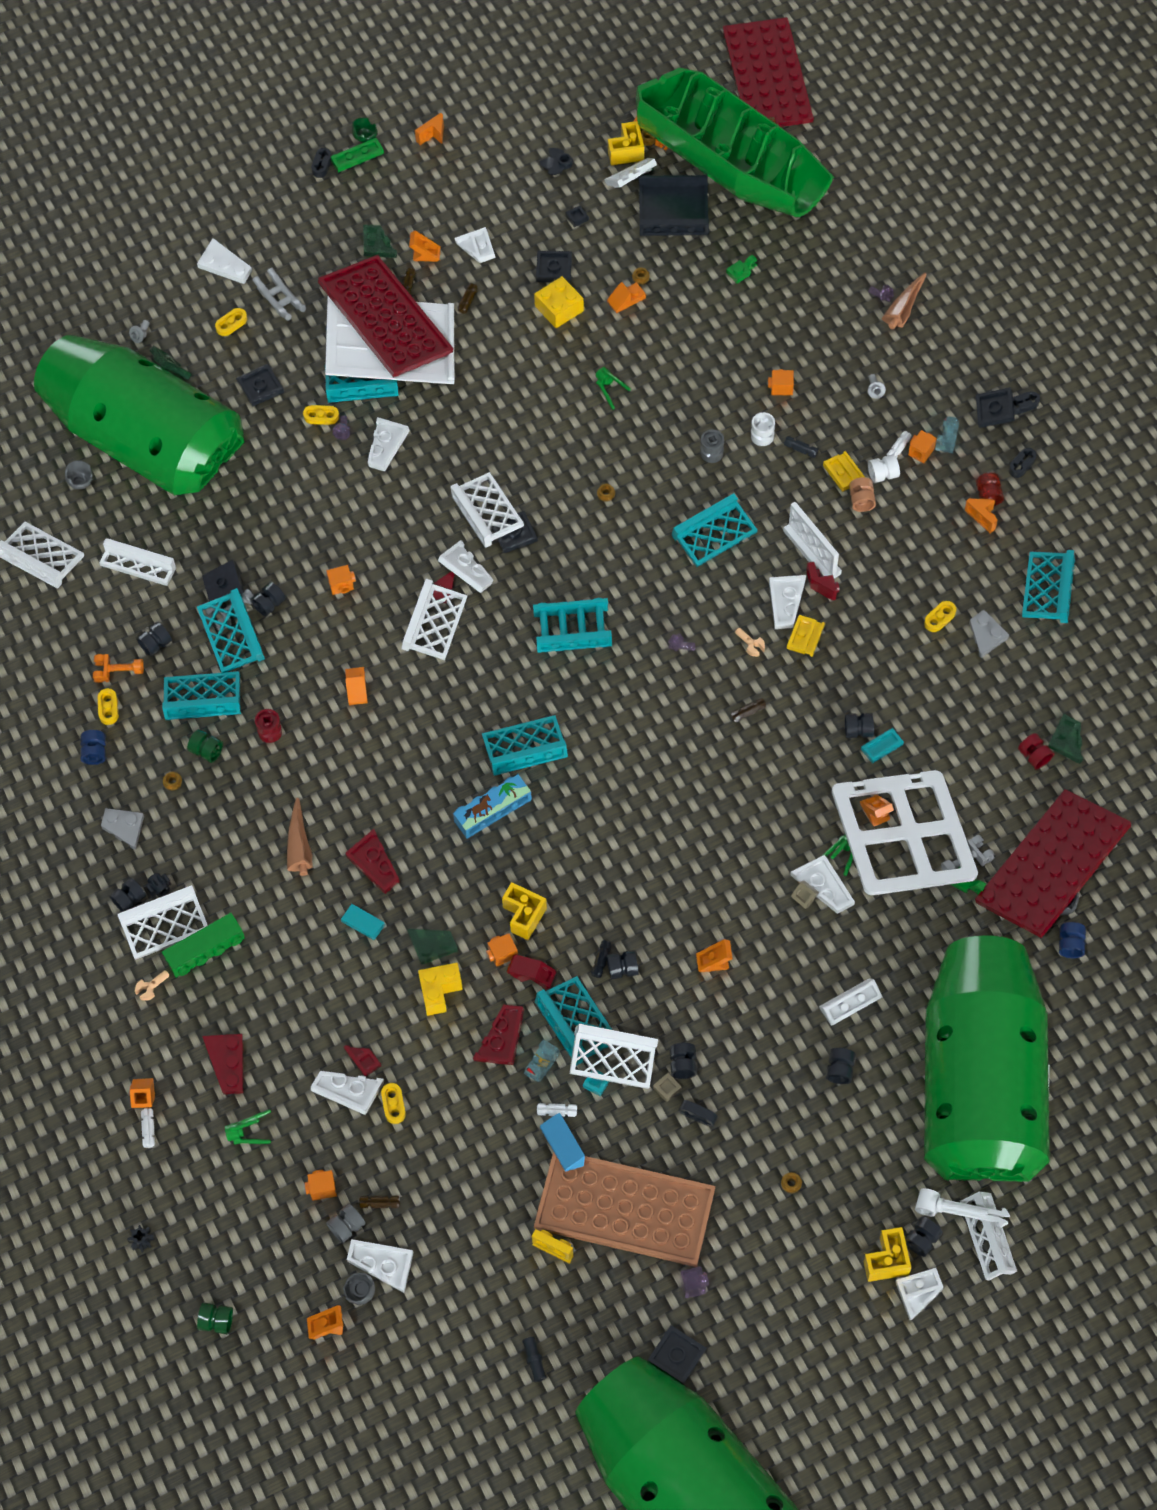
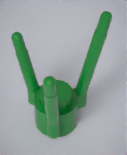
[596,367,631,410]
[822,834,853,876]
[225,1109,271,1145]

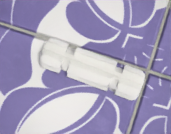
[887,431,912,458]
[537,1103,577,1117]
[141,1108,155,1148]

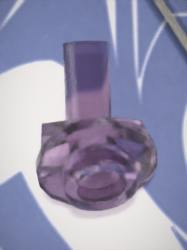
[868,284,894,302]
[333,416,351,440]
[668,633,695,651]

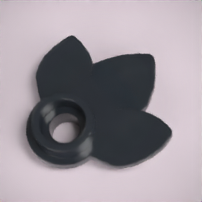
[539,148,573,175]

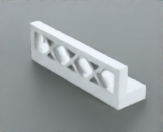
[99,538,176,586]
[960,1191,1017,1280]

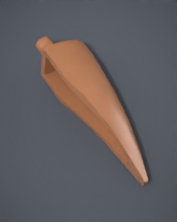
[882,272,927,329]
[287,798,313,876]

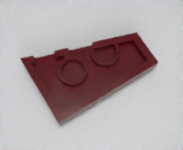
[345,829,400,894]
[473,1005,524,1065]
[202,1034,243,1095]

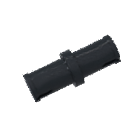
[522,1336,547,1382]

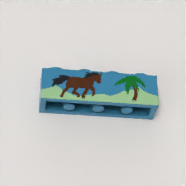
[453,774,532,839]

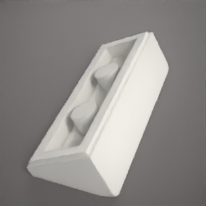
[819,979,882,1026]

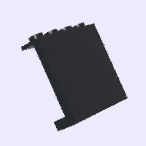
[639,175,709,236]

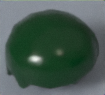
[352,117,378,143]

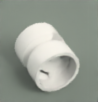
[751,412,775,446]
[868,454,900,483]

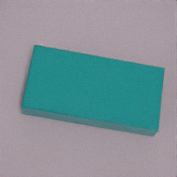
[861,728,904,764]
[341,904,385,940]

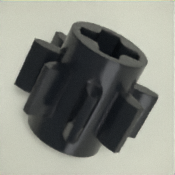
[146,873,171,897]
[127,1225,155,1253]

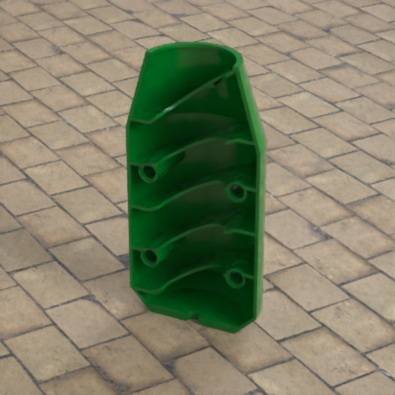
[636,68,834,217]
[34,335,245,496]
[924,936,1050,1182]
[575,1357,799,1510]

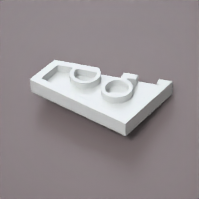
[604,158,657,188]
[197,239,252,284]
[368,417,410,471]
[790,855,855,914]
[311,1071,384,1115]

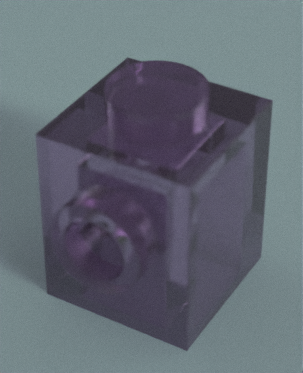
[680,1266,709,1298]

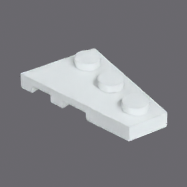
[438,540,493,593]
[769,575,806,629]
[347,1239,413,1293]

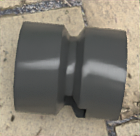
[700,429,724,463]
[326,1203,366,1243]

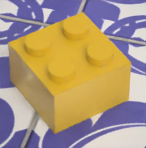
[534,276,584,328]

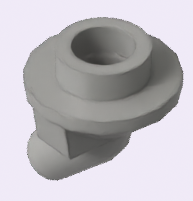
[129,320,150,343]
[868,374,886,398]

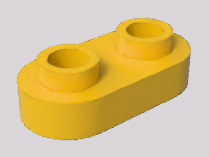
[215,308,247,336]
[303,405,339,425]
[924,601,956,632]
[97,688,119,725]
[381,1083,406,1124]

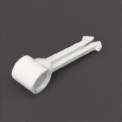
[915,1188,1010,1228]

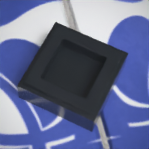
[565,205,589,227]

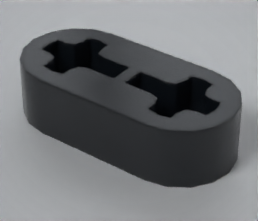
[311,148,332,178]
[1013,391,1040,415]
[1009,448,1037,478]
[678,1100,718,1127]

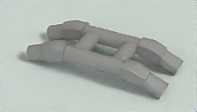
[252,267,306,320]

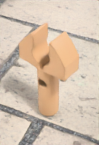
[735,628,765,657]
[135,970,169,1000]

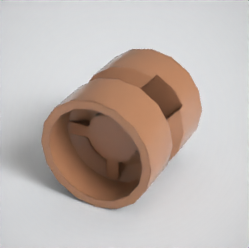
[849,477,876,512]

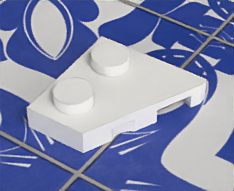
[454,227,496,263]
[896,1268,943,1320]

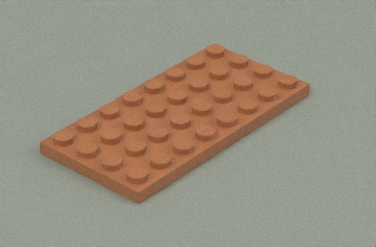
[534,1152,716,1267]

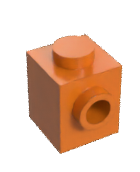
[768,369,794,395]
[908,430,937,463]
[326,565,356,595]
[486,933,518,967]
[130,1078,155,1108]
[305,1170,337,1201]

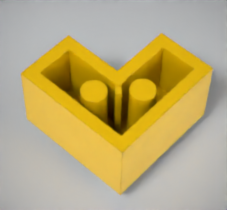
[608,121,644,166]
[502,882,547,940]
[418,963,463,1016]
[863,1227,911,1282]

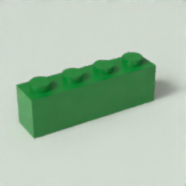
[162,913,245,978]

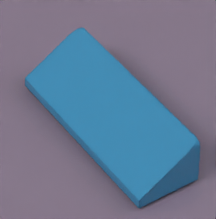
[540,1113,585,1172]

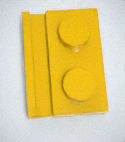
[823,451,865,492]
[787,615,825,657]
[532,1229,573,1264]

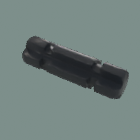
[784,436,819,458]
[591,940,612,978]

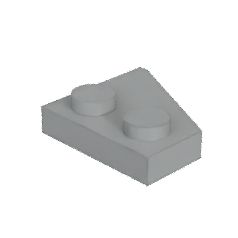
[969,610,1009,658]
[101,808,144,849]

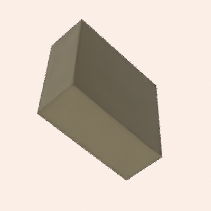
[791,880,819,909]
[653,1073,682,1103]

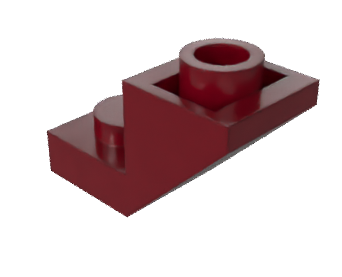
[806,562,839,601]
[507,954,556,989]

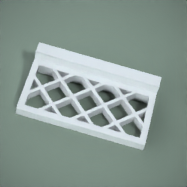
[450,472,524,548]
[783,502,842,578]
[0,522,84,589]
[402,579,467,660]
[118,885,208,960]
[569,1024,658,1089]

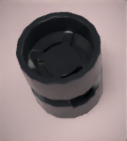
[250,582,286,617]
[136,622,172,657]
[845,713,874,738]
[109,877,147,912]
[607,950,639,980]
[670,1043,697,1079]
[826,1048,856,1084]
[905,1216,943,1257]

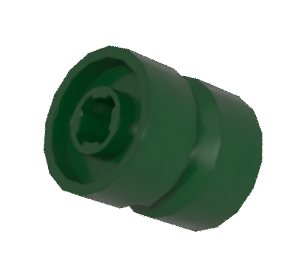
[187,729,223,763]
[197,1302,233,1335]

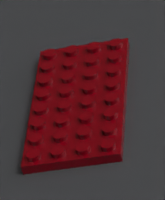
[722,17,814,127]
[318,255,454,378]
[975,789,1131,938]

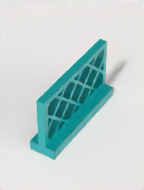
[325,375,399,403]
[672,493,758,567]
[1022,550,1075,623]
[197,588,265,673]
[162,671,241,720]
[482,715,568,776]
[535,976,612,1066]

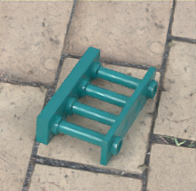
[533,598,612,653]

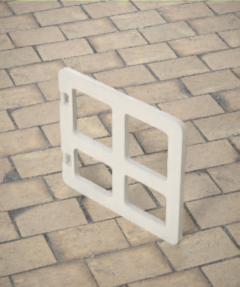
[832,770,978,895]

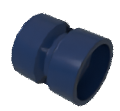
[80,730,106,765]
[1059,922,1086,958]

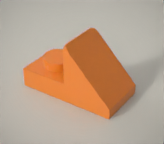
[415,113,444,145]
[409,230,441,262]
[607,282,646,313]
[965,498,998,534]
[345,667,368,705]
[860,794,894,826]
[696,939,733,972]
[307,1305,343,1340]

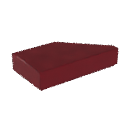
[433,571,455,603]
[344,1045,381,1077]

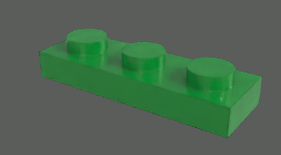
[330,138,384,173]

